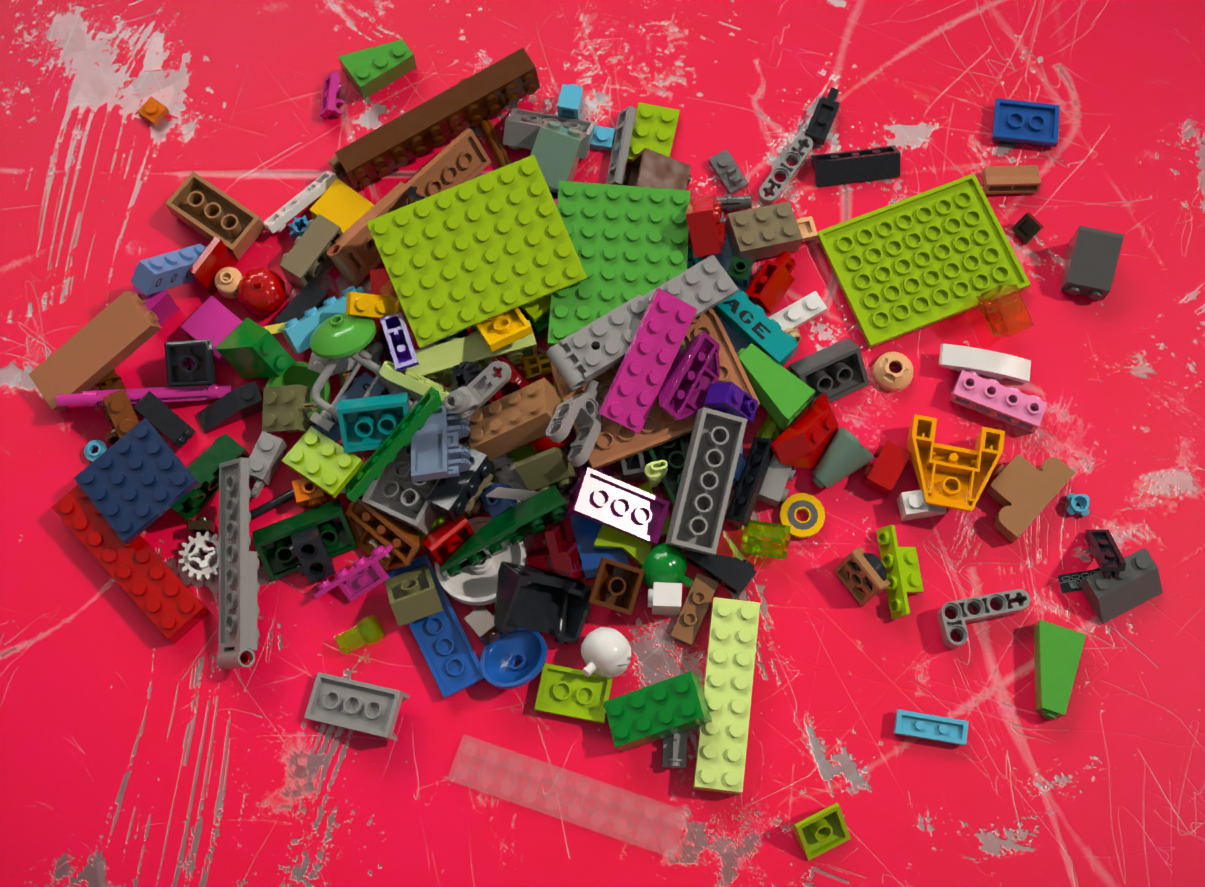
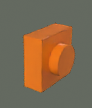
[137,96,169,126]

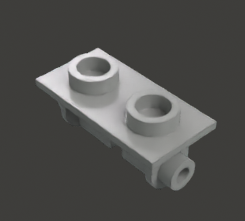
[662,730,687,768]

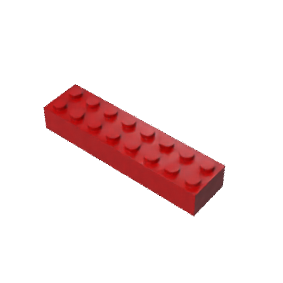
[51,484,210,643]

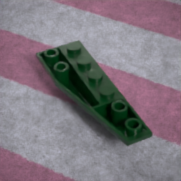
[440,485,568,578]

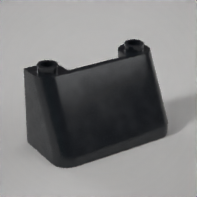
[494,561,592,645]

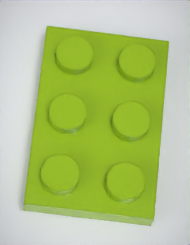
[627,102,680,162]
[282,426,364,498]
[534,663,613,724]

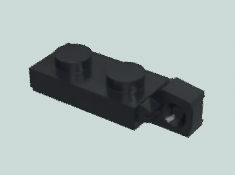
[805,87,840,145]

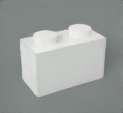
[648,582,682,615]

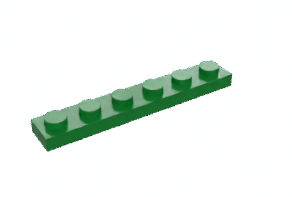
[345,387,442,502]

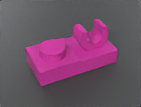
[320,71,345,119]

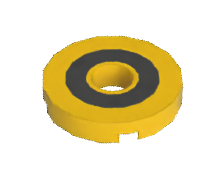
[779,493,825,539]

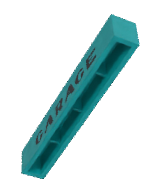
[687,245,798,366]

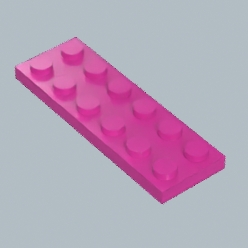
[598,288,697,434]

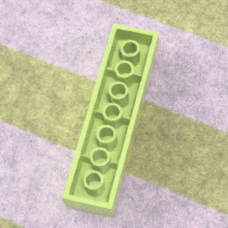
[693,597,760,795]

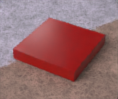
[189,236,238,295]

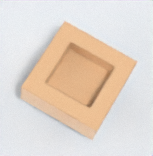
[796,216,818,242]

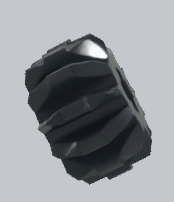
[448,361,484,392]

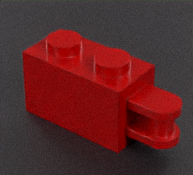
[745,251,796,314]

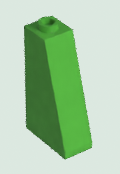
[737,343,815,430]
[1033,620,1086,720]

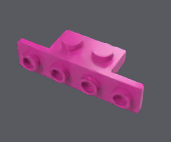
[313,544,393,602]

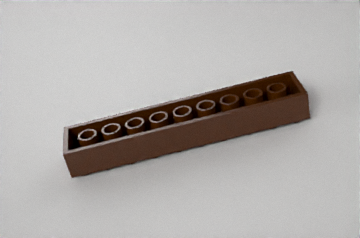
[335,48,540,191]

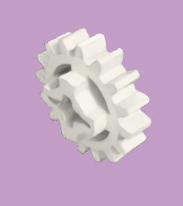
[178,531,219,582]

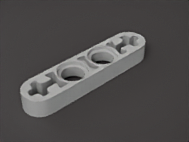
[758,135,813,205]

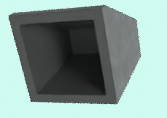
[1060,226,1124,300]

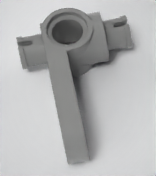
[444,361,511,419]

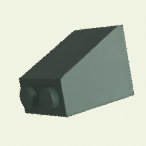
[530,121,586,194]

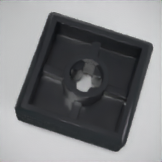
[164,339,216,387]

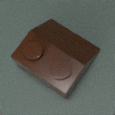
[588,557,645,615]

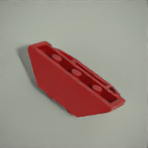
[770,393,838,469]

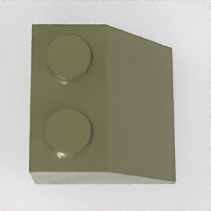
[513,447,578,492]
[385,565,443,626]

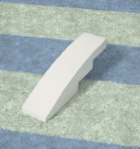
[939,344,1031,383]

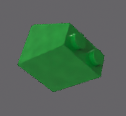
[215,317,296,379]

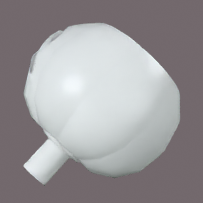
[581,627,632,678]

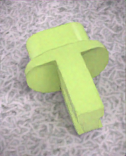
[644,460,668,488]

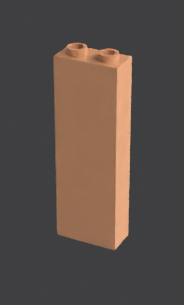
[28,291,162,411]

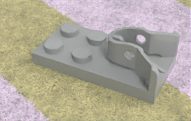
[304,672,410,742]

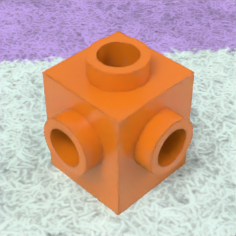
[292,477,327,508]

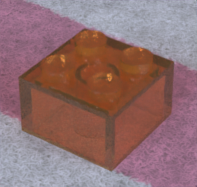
[976,284,1034,337]

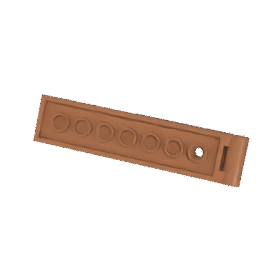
[327,128,491,286]

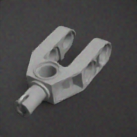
[545,380,601,467]

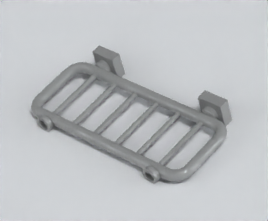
[309,349,470,447]

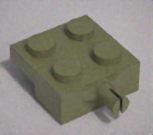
[262,384,317,433]

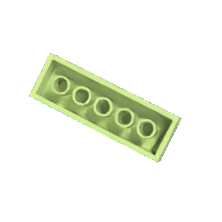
[407,320,538,385]

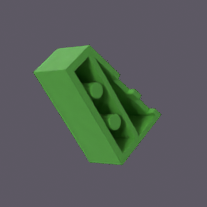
[338,39,417,100]

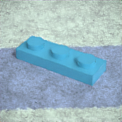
[894,709,969,746]

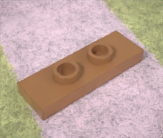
[670,573,719,646]

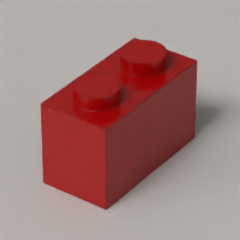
[863,440,912,497]

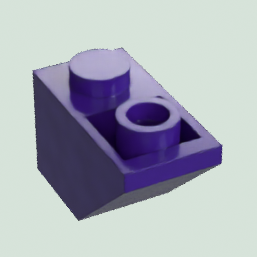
[705,382,758,422]

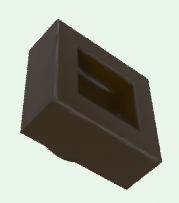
[1012,212,1044,244]
[188,517,217,535]

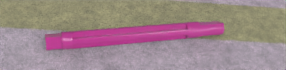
[56,384,231,407]

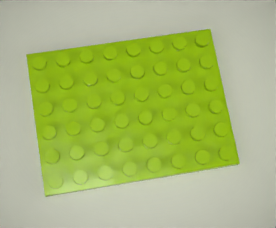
[366,155,587,348]
[817,173,1031,348]

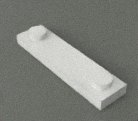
[263,171,338,233]

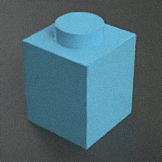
[557,84,584,119]

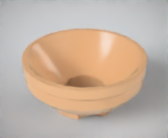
[873,352,914,392]

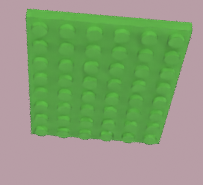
[548,181,690,351]

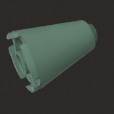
[812,427,874,489]

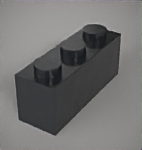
[426,445,492,522]

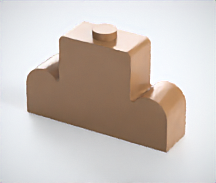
[986,454,1075,543]

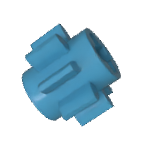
[288,215,311,239]

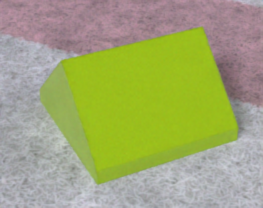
[791,803,851,861]

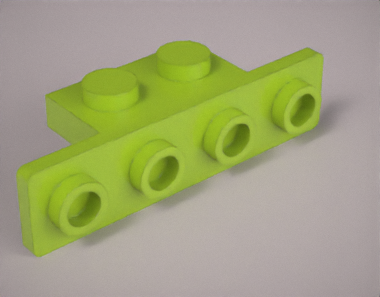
[876,525,924,619]

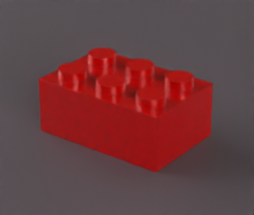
[686,194,727,258]

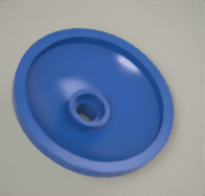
[480,627,548,689]

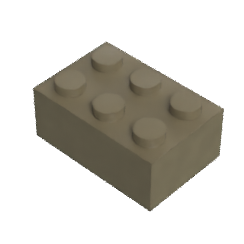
[725,201,803,261]
[280,214,343,290]

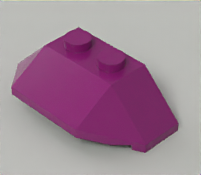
[658,331,720,420]

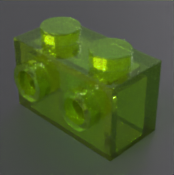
[740,520,791,560]

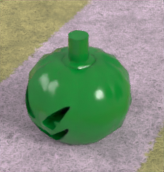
[641,543,694,589]

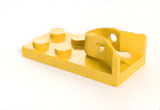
[475,308,533,352]

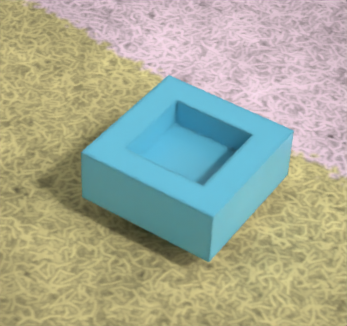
[591,125,615,151]

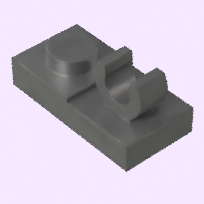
[708,149,749,195]

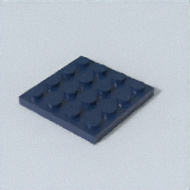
[74,418,199,544]

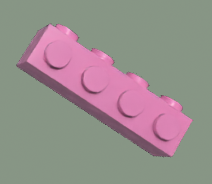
[949,370,1047,433]

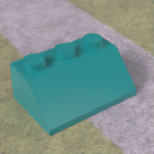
[337,392,411,453]

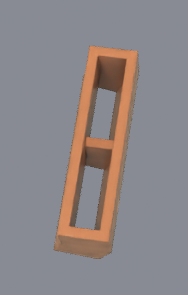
[982,165,1041,194]

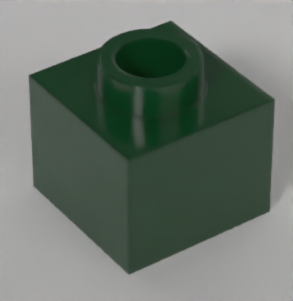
[727,255,753,287]

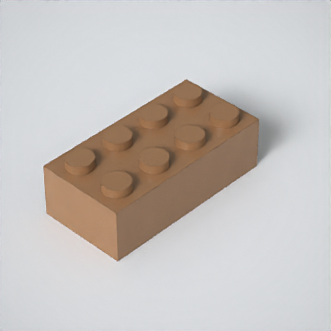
[165,171,265,260]
[469,378,560,461]

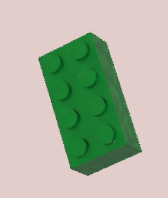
[604,671,712,751]

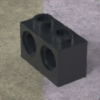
[289,525,336,583]

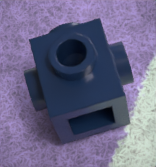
[480,482,518,519]

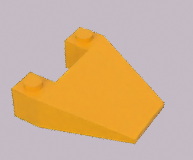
[907,414,1005,512]

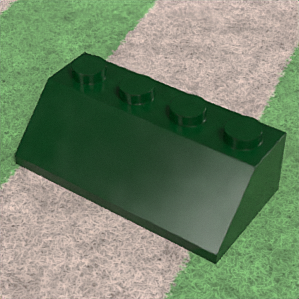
[252,498,358,581]

